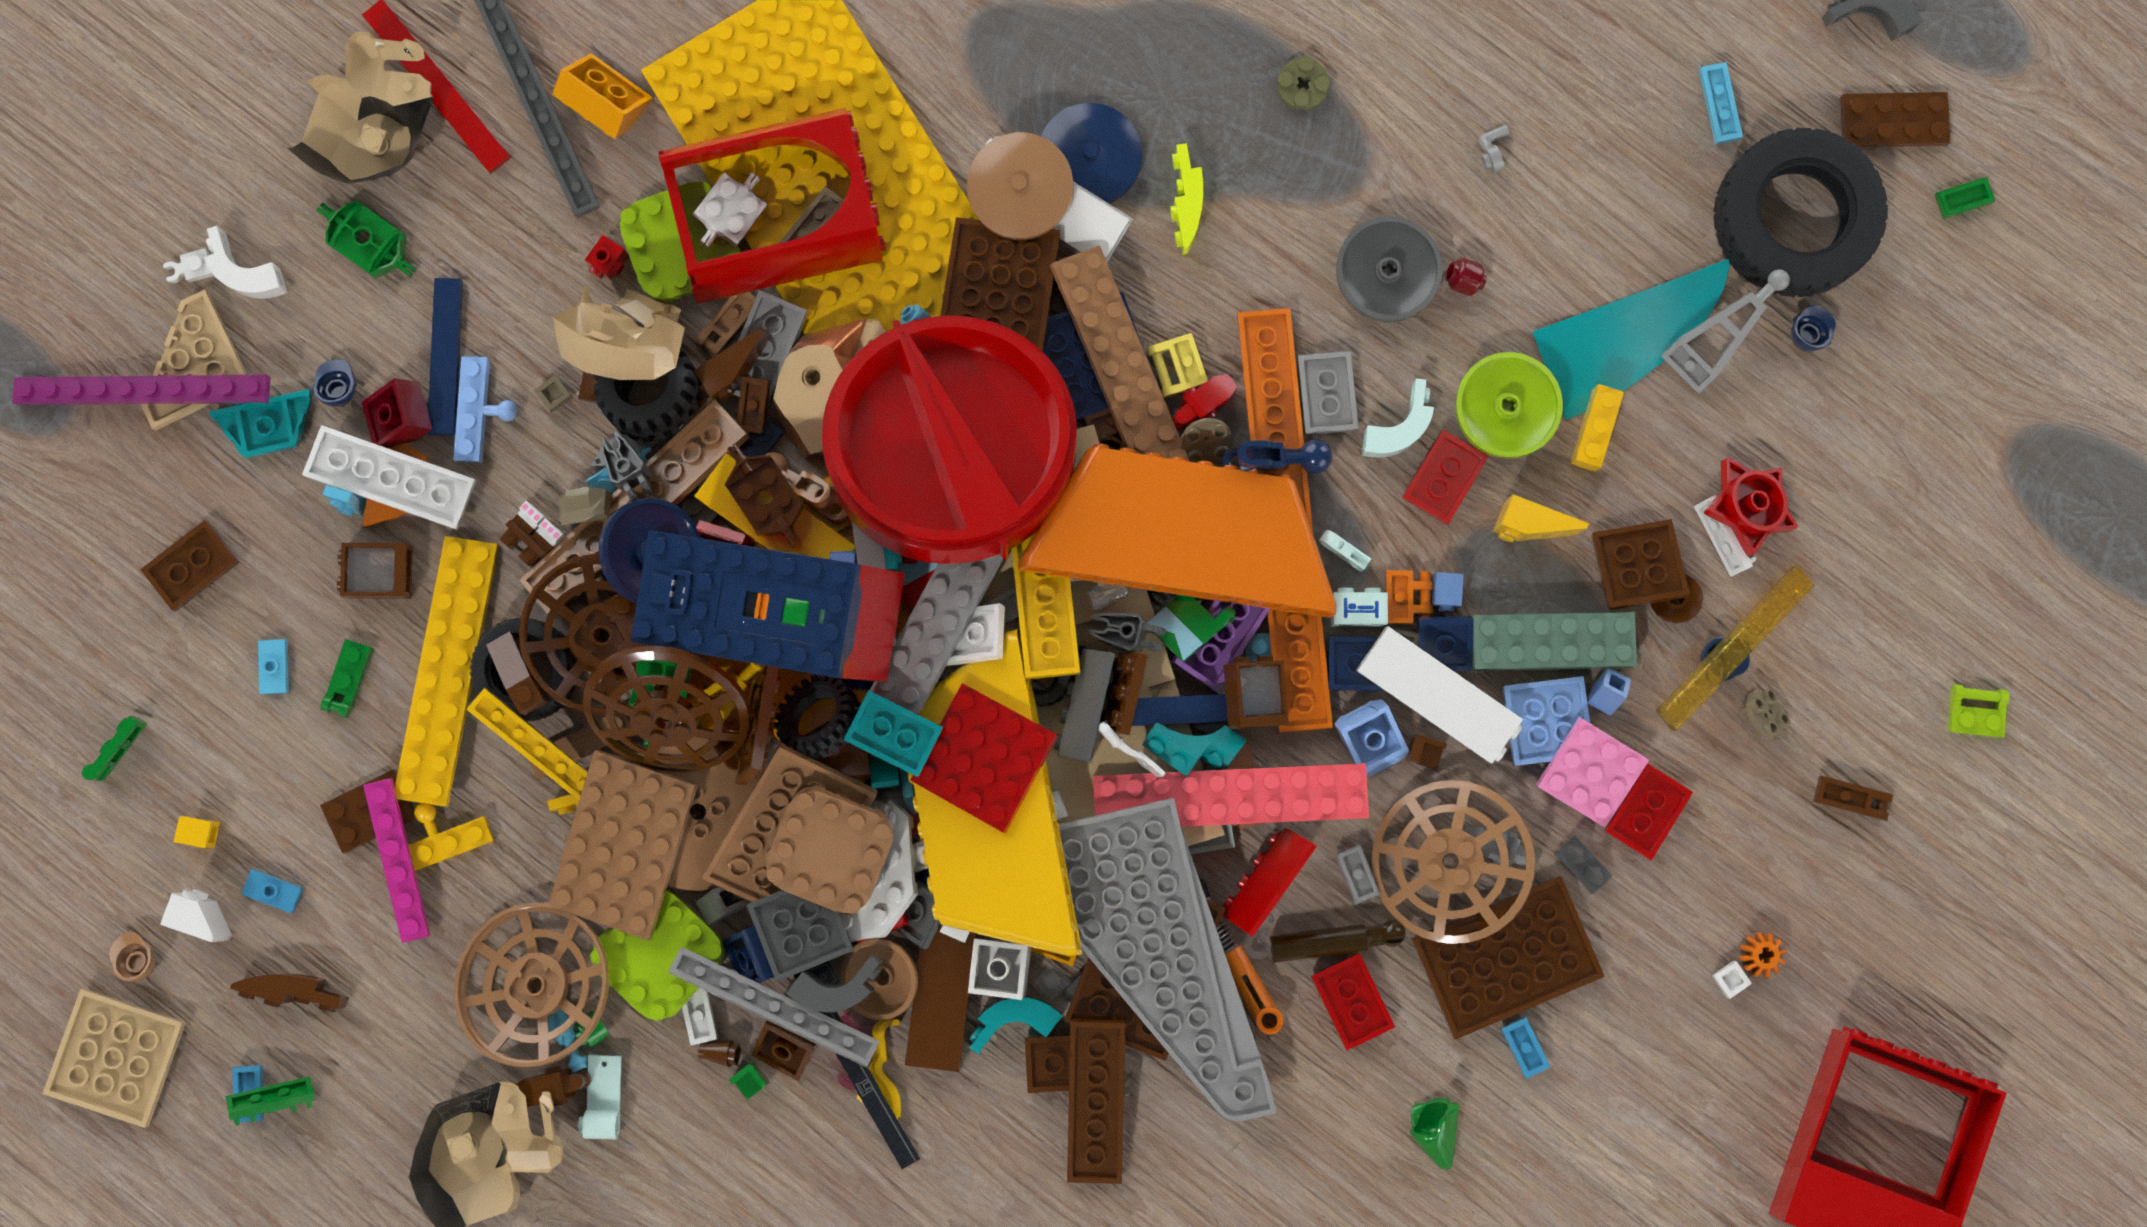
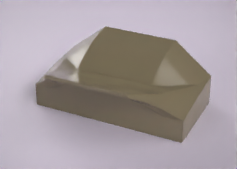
[559,486,612,526]

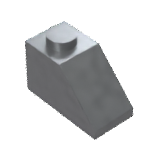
[696,887,752,926]

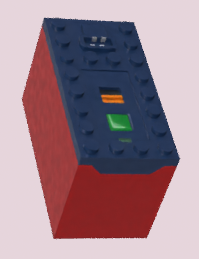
[630,530,905,682]

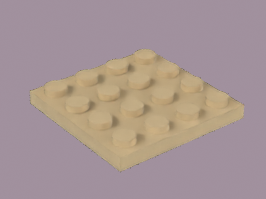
[42,989,186,1128]

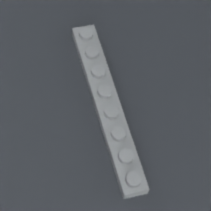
[668,947,879,1068]

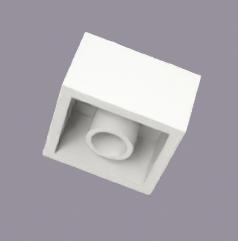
[968,935,1031,1000]

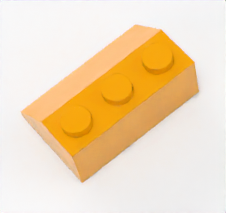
[552,53,653,139]

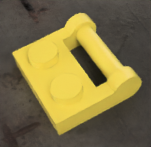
[1146,333,1208,399]

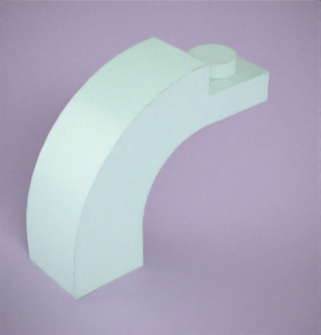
[1362,379,1434,458]

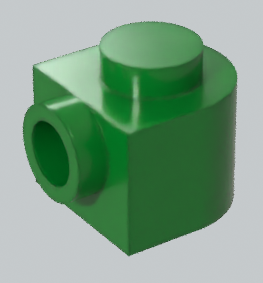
[574,1011,609,1047]

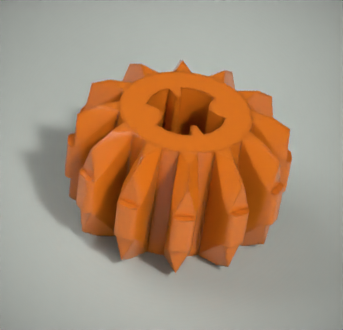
[1739,932,1787,978]

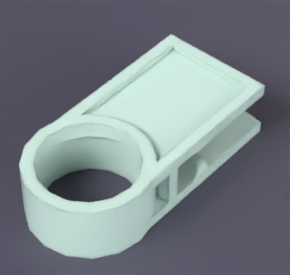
[1319,530,1371,572]

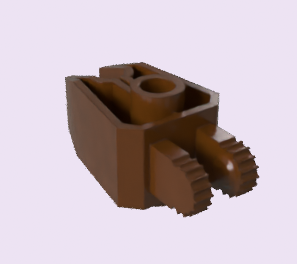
[516,1065,592,1107]

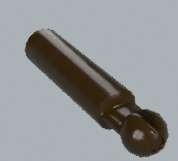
[1269,920,1406,963]

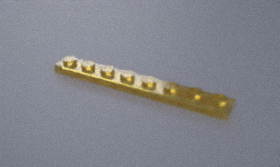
[1655,566,1815,731]

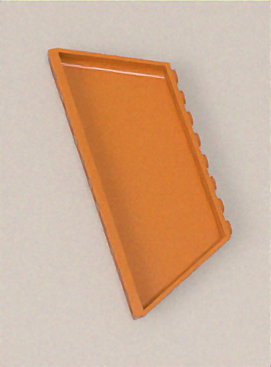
[1018,444,1337,618]

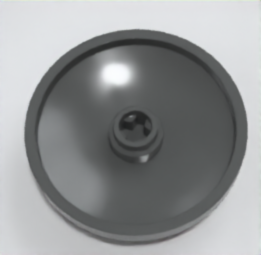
[1336,216,1443,322]

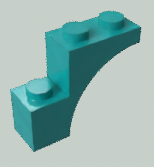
[1142,722,1247,776]

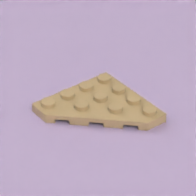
[141,289,247,431]

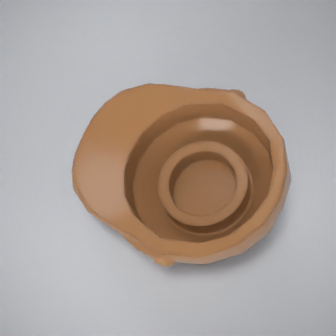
[109,932,156,982]

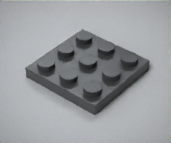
[747,890,854,982]

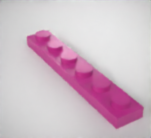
[363,778,431,943]

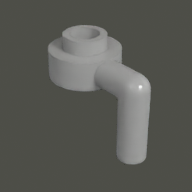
[1478,125,1510,173]

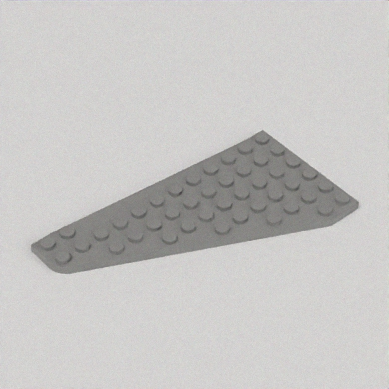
[1058,797,1276,1122]

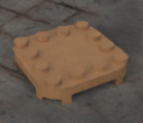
[766,784,895,914]

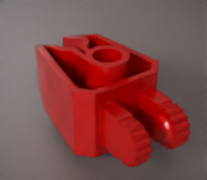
[1172,374,1237,430]

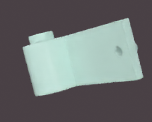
[578,1054,622,1140]

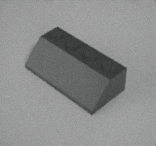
[1054,649,1115,764]

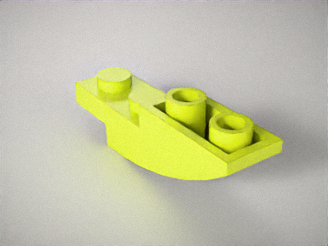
[1170,143,1203,255]

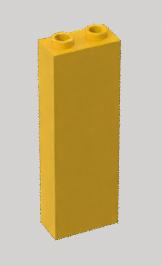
[695,453,856,559]

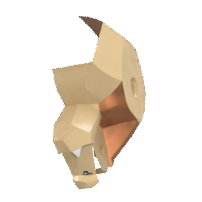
[773,318,886,459]

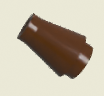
[698,1040,741,1067]

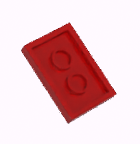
[1402,430,1489,525]
[1603,763,1693,861]
[1310,953,1395,1051]

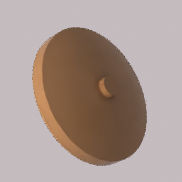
[967,132,1074,240]

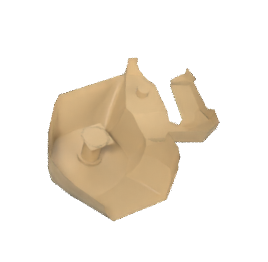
[552,286,685,380]

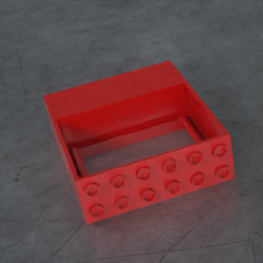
[1768,1026,2007,1227]

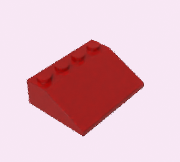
[1222,828,1317,937]

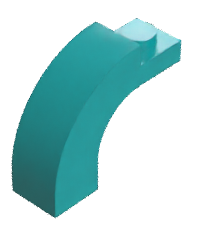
[969,996,1063,1054]

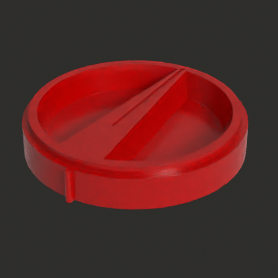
[822,316,1077,564]

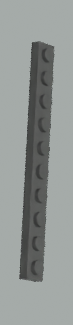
[474,0,601,218]

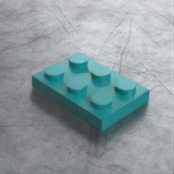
[844,690,944,777]

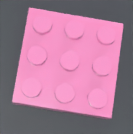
[1536,717,1649,827]

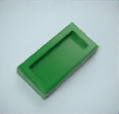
[1934,177,1995,219]

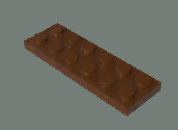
[1067,1019,1125,1184]

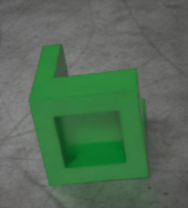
[728,1061,770,1100]

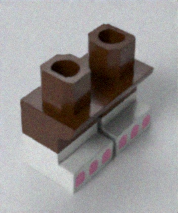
[500,501,566,567]

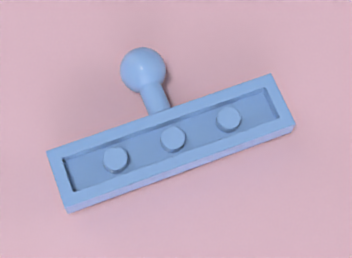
[453,356,519,463]

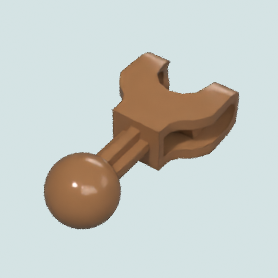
[765,452,849,525]

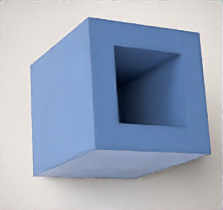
[1431,572,1464,613]
[1587,667,1631,716]

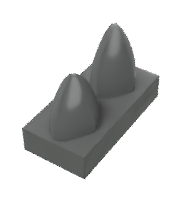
[1554,836,1612,894]

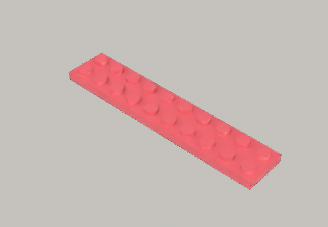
[1093,763,1369,827]

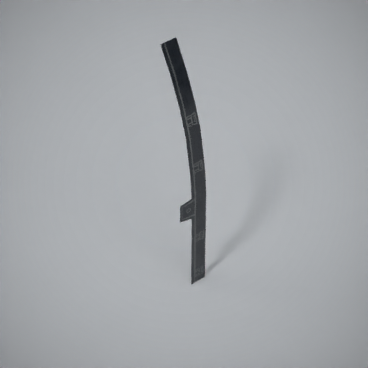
[793,961,920,1169]

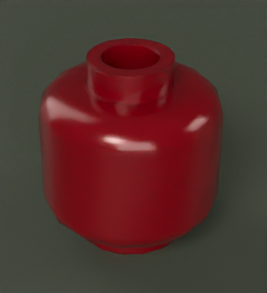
[1445,258,1487,296]

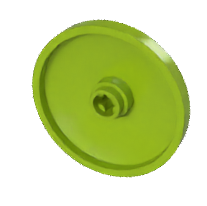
[1455,352,1563,459]

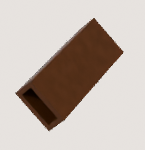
[905,924,977,1072]

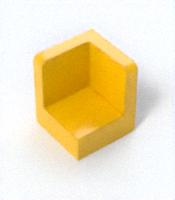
[173,816,220,849]

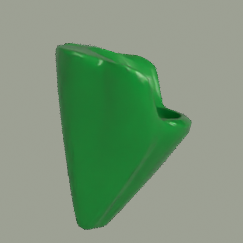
[1410,1098,1460,1170]

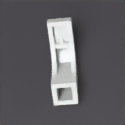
[204,226,288,299]

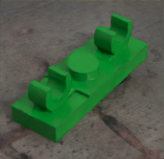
[225,1076,315,1126]

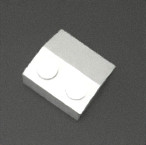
[160,889,232,942]

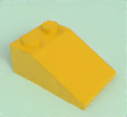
[1493,495,1589,543]

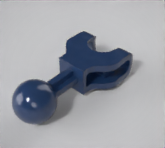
[1221,439,1333,474]

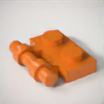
[1385,570,1434,625]

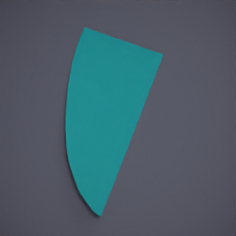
[1532,259,1729,420]

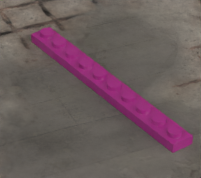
[12,374,271,405]

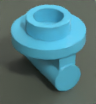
[900,305,931,325]

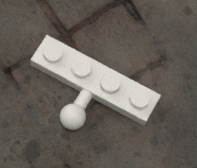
[682,969,739,1046]

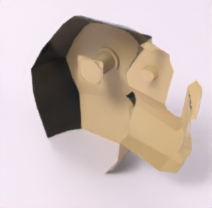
[409,1082,563,1227]

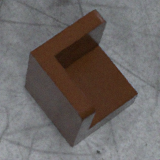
[1405,734,1447,770]

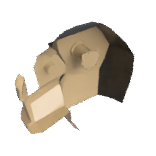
[287,32,434,184]

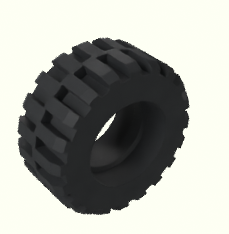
[594,347,702,442]

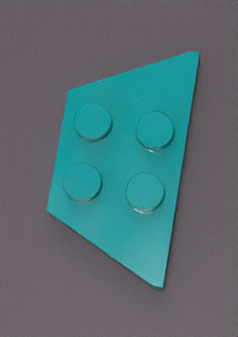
[209,389,313,459]

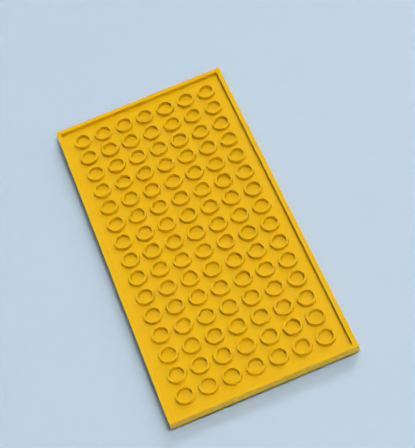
[641,0,979,335]

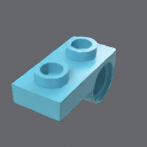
[323,485,367,516]

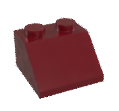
[361,378,432,448]

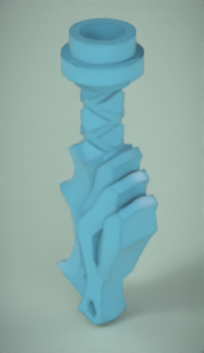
[548,1009,588,1073]

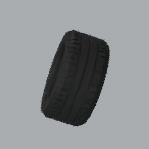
[470,618,577,722]

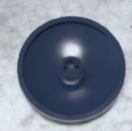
[1041,103,1142,204]
[598,498,702,604]

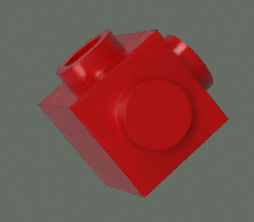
[585,234,629,281]

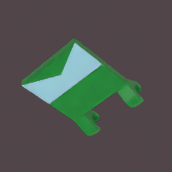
[1147,595,1236,663]

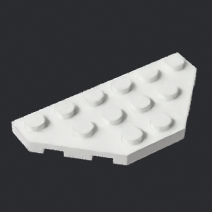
[839,800,918,942]

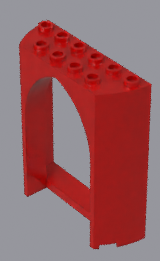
[658,108,886,304]

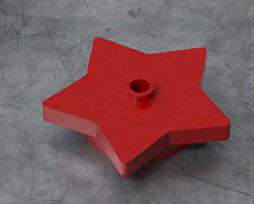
[1704,457,1798,556]

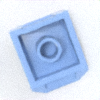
[1334,699,1409,776]

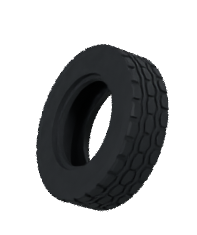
[1713,128,1888,297]

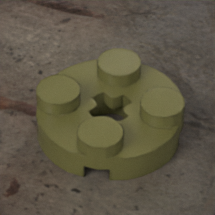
[1277,56,1330,111]

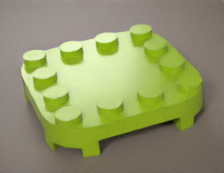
[620,181,741,304]
[590,889,725,1021]

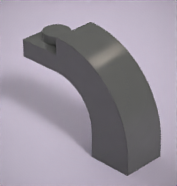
[1821,0,1923,41]
[786,954,884,1012]

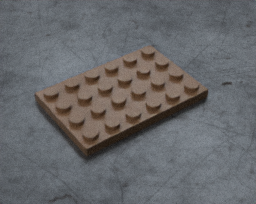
[702,742,877,902]
[548,750,698,940]

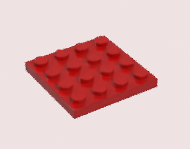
[910,683,1058,833]

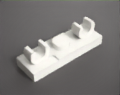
[1694,495,1756,577]

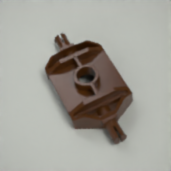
[724,443,804,548]

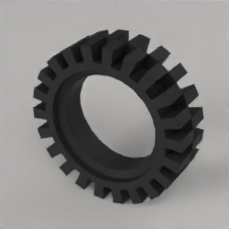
[774,675,860,760]

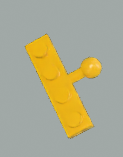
[409,803,495,871]

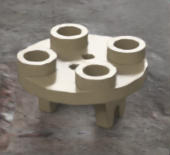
[1181,418,1233,464]
[1739,689,1791,741]

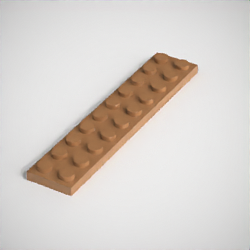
[1050,245,1190,462]
[519,399,750,616]

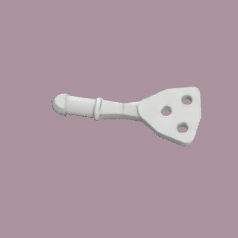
[1097,722,1166,778]

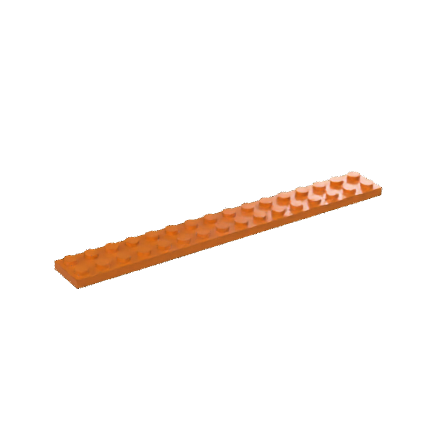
[1237,308,1333,733]

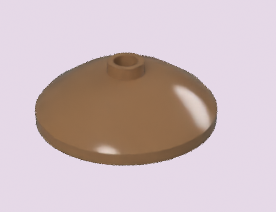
[840,938,918,1020]

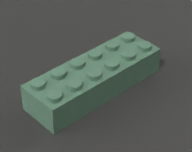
[1471,612,1637,671]

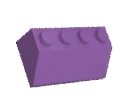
[1168,599,1270,692]

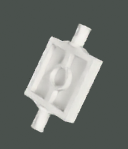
[692,173,767,248]

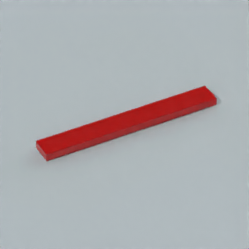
[361,0,511,174]

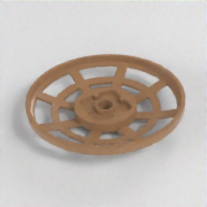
[1371,780,1536,944]
[454,903,609,1068]

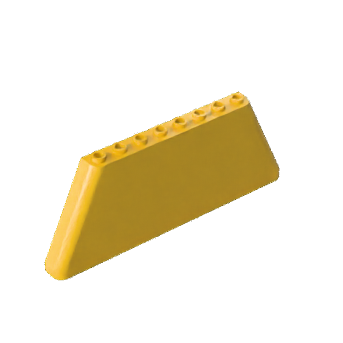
[908,629,1083,956]

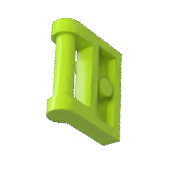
[1947,684,2009,738]

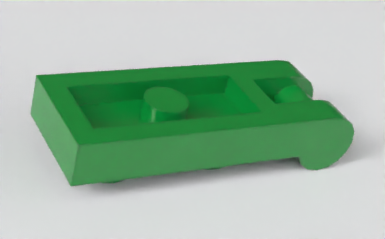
[320,639,373,718]
[82,716,148,781]

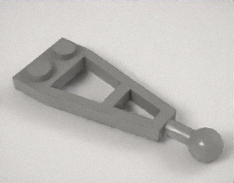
[1660,269,1790,394]

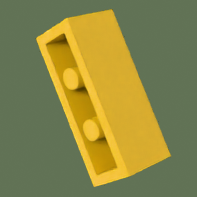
[1570,384,1624,472]

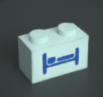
[1331,588,1388,627]

